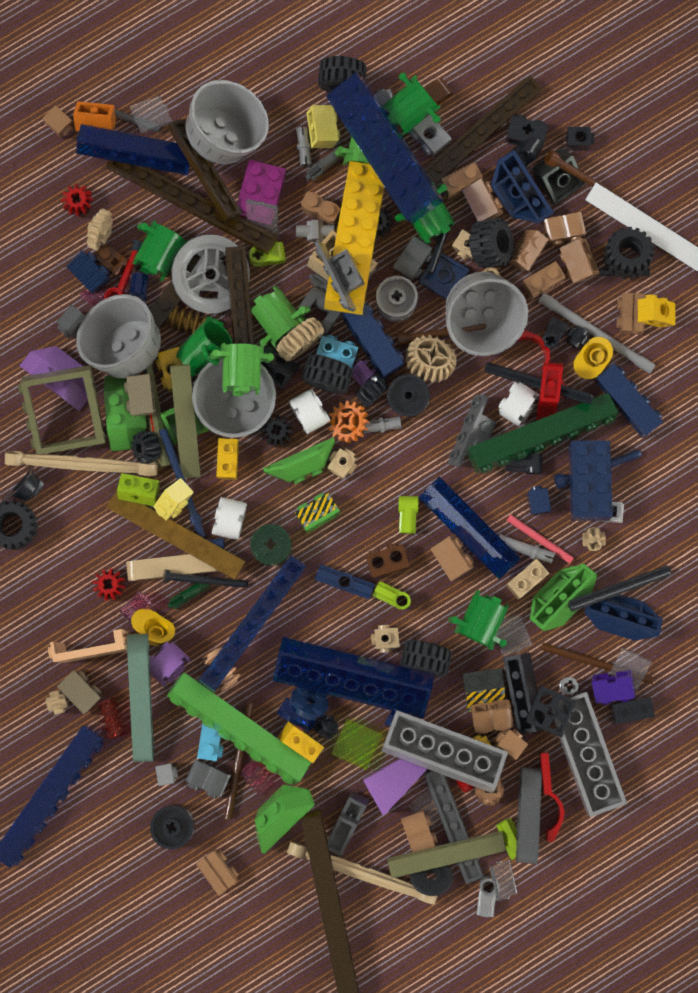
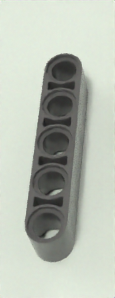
[516,767,542,864]

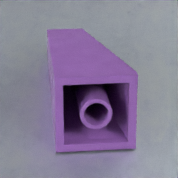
[363,758,427,815]

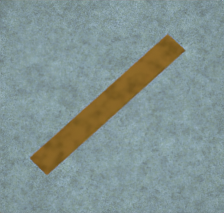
[106,491,245,579]

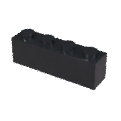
[503,652,544,734]

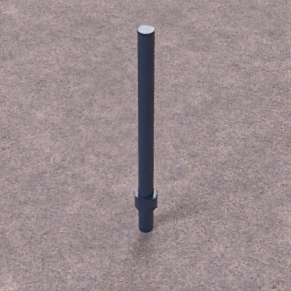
[159,428,206,537]

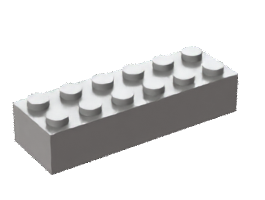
[549,692,627,817]
[381,710,508,793]

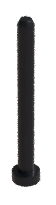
[163,569,248,588]

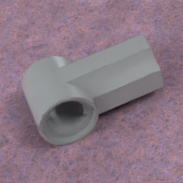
[476,876,498,917]

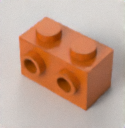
[73,101,116,135]

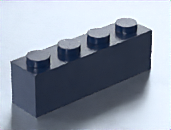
[594,364,663,439]

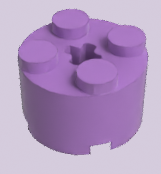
[150,641,191,687]

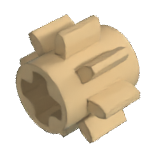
[582,527,606,551]
[46,690,69,715]

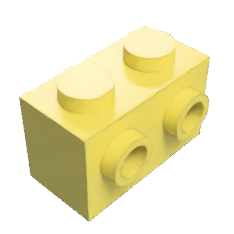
[307,105,340,148]
[153,478,194,521]

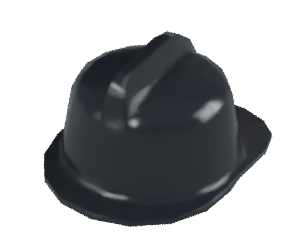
[2,467,44,502]

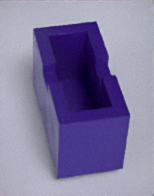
[592,670,636,704]

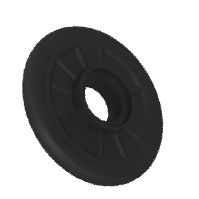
[410,865,453,896]

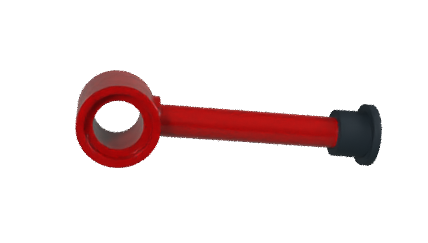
[104,240,142,299]

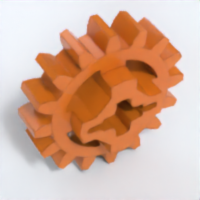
[327,401,369,443]

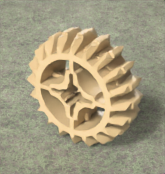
[276,317,325,361]
[405,335,457,383]

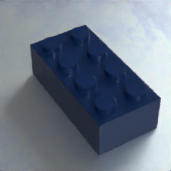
[342,302,404,380]
[569,441,613,521]

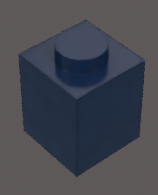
[527,486,551,515]

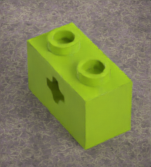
[117,473,160,506]

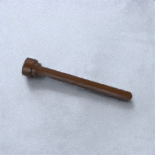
[544,150,621,198]
[396,323,487,348]

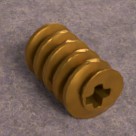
[165,305,207,335]

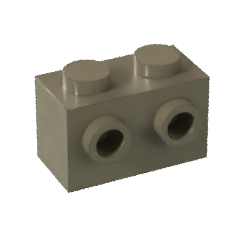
[124,374,157,417]
[57,670,103,714]

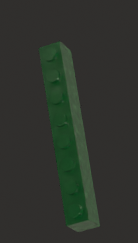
[467,393,618,474]

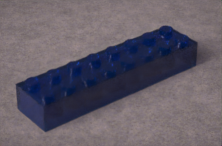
[326,73,444,223]
[272,637,435,719]

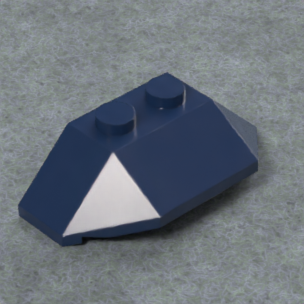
[491,150,554,223]
[584,594,663,641]

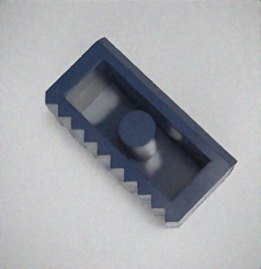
[66,250,111,295]

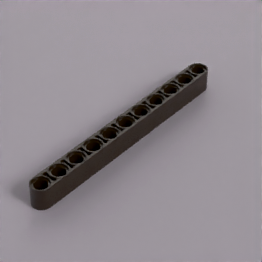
[301,810,360,993]

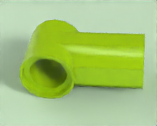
[398,496,418,534]
[372,581,411,610]
[496,818,517,860]

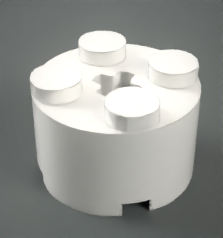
[499,382,540,427]
[289,389,330,434]
[212,497,247,540]

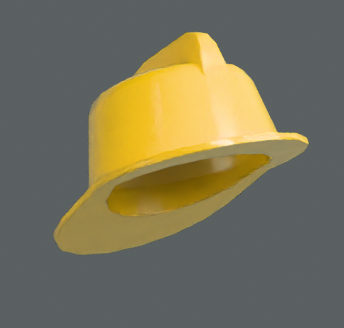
[574,337,613,379]
[131,609,175,646]

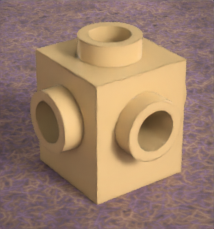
[452,229,474,261]
[327,448,357,480]
[371,625,399,653]

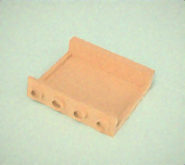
[48,629,131,663]

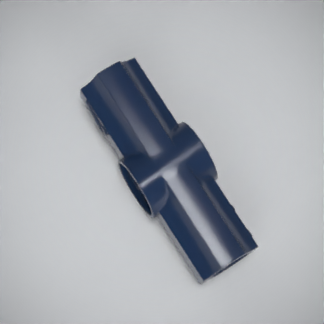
[315,564,375,600]

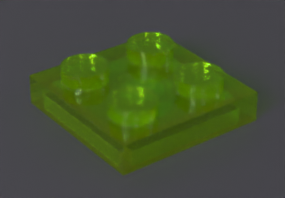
[331,718,382,770]

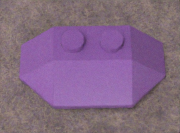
[20,346,88,412]

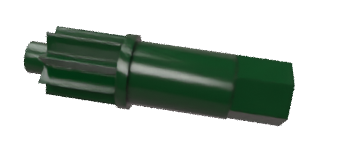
[167,583,210,609]

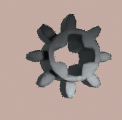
[565,325,589,349]
[314,715,338,739]

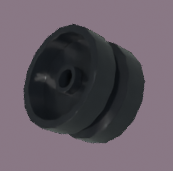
[387,374,430,417]
[150,804,195,850]

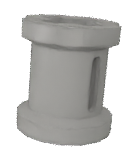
[559,677,578,695]

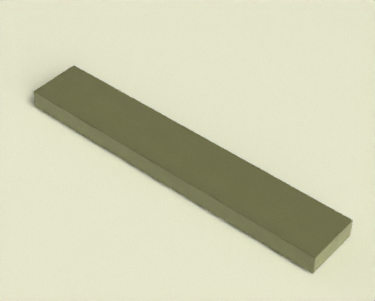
[170,364,201,478]
[387,831,506,878]

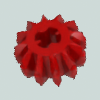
[61,184,94,217]
[92,568,125,601]

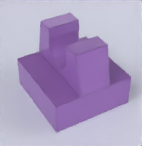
[352,360,376,387]

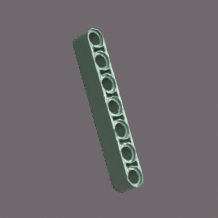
[127,634,154,762]

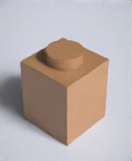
[42,105,74,139]

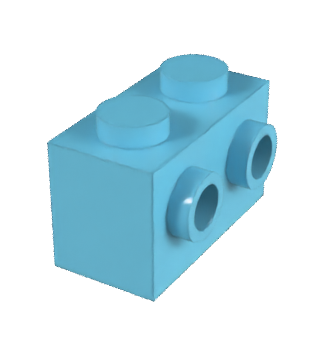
[316,335,358,368]
[197,723,223,761]

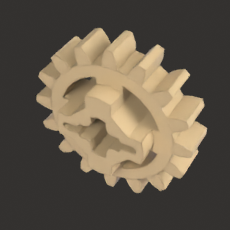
[87,209,113,250]

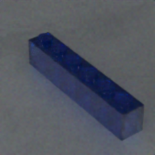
[76,124,190,175]
[419,476,521,580]

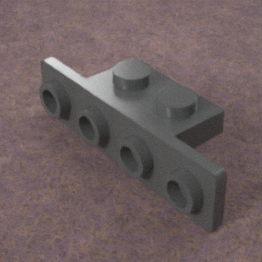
[314,240,365,312]
[448,394,496,467]

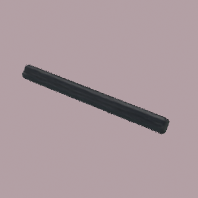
[484,362,594,404]
[568,565,671,611]

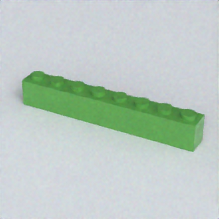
[167,673,311,785]

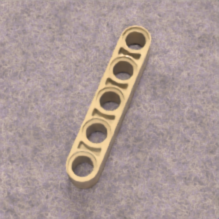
[126,554,218,581]

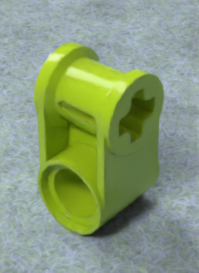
[249,242,286,267]

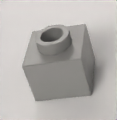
[155,763,178,786]

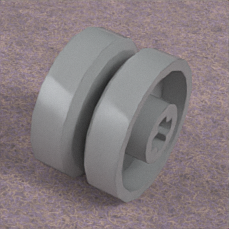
[376,276,418,322]

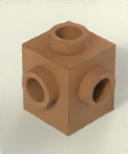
[475,778,504,806]

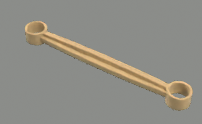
[4,451,158,476]
[287,841,437,905]

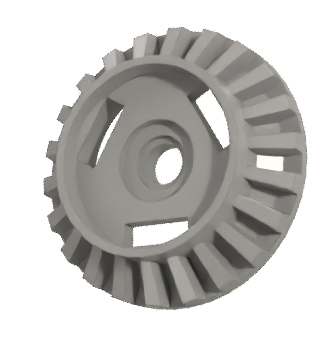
[171,235,250,314]

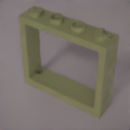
[18,365,106,455]

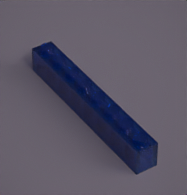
[197,555,307,693]
[0,725,104,868]

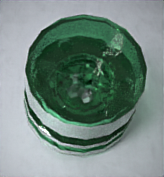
[250,524,292,567]

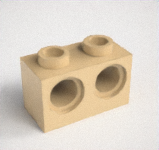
[506,559,549,599]

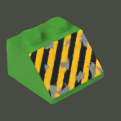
[295,493,340,534]

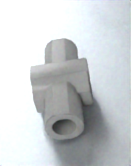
[296,220,334,242]

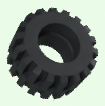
[318,56,367,95]
[469,218,514,269]
[604,227,654,280]
[301,355,354,394]
[0,500,38,550]
[400,640,452,677]

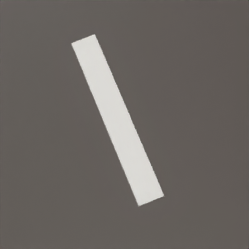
[586,183,698,271]

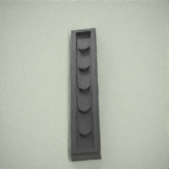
[423,770,484,884]

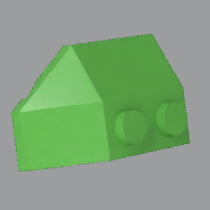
[104,376,147,451]
[263,438,335,484]
[530,563,597,631]
[255,785,315,854]

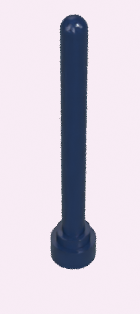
[553,450,642,490]

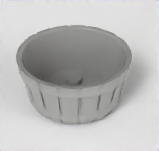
[186,80,269,164]
[446,272,528,356]
[76,294,161,378]
[192,359,276,438]

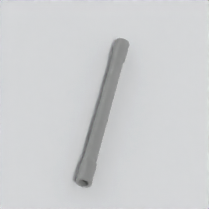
[538,292,656,374]

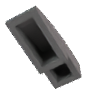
[327,791,369,856]

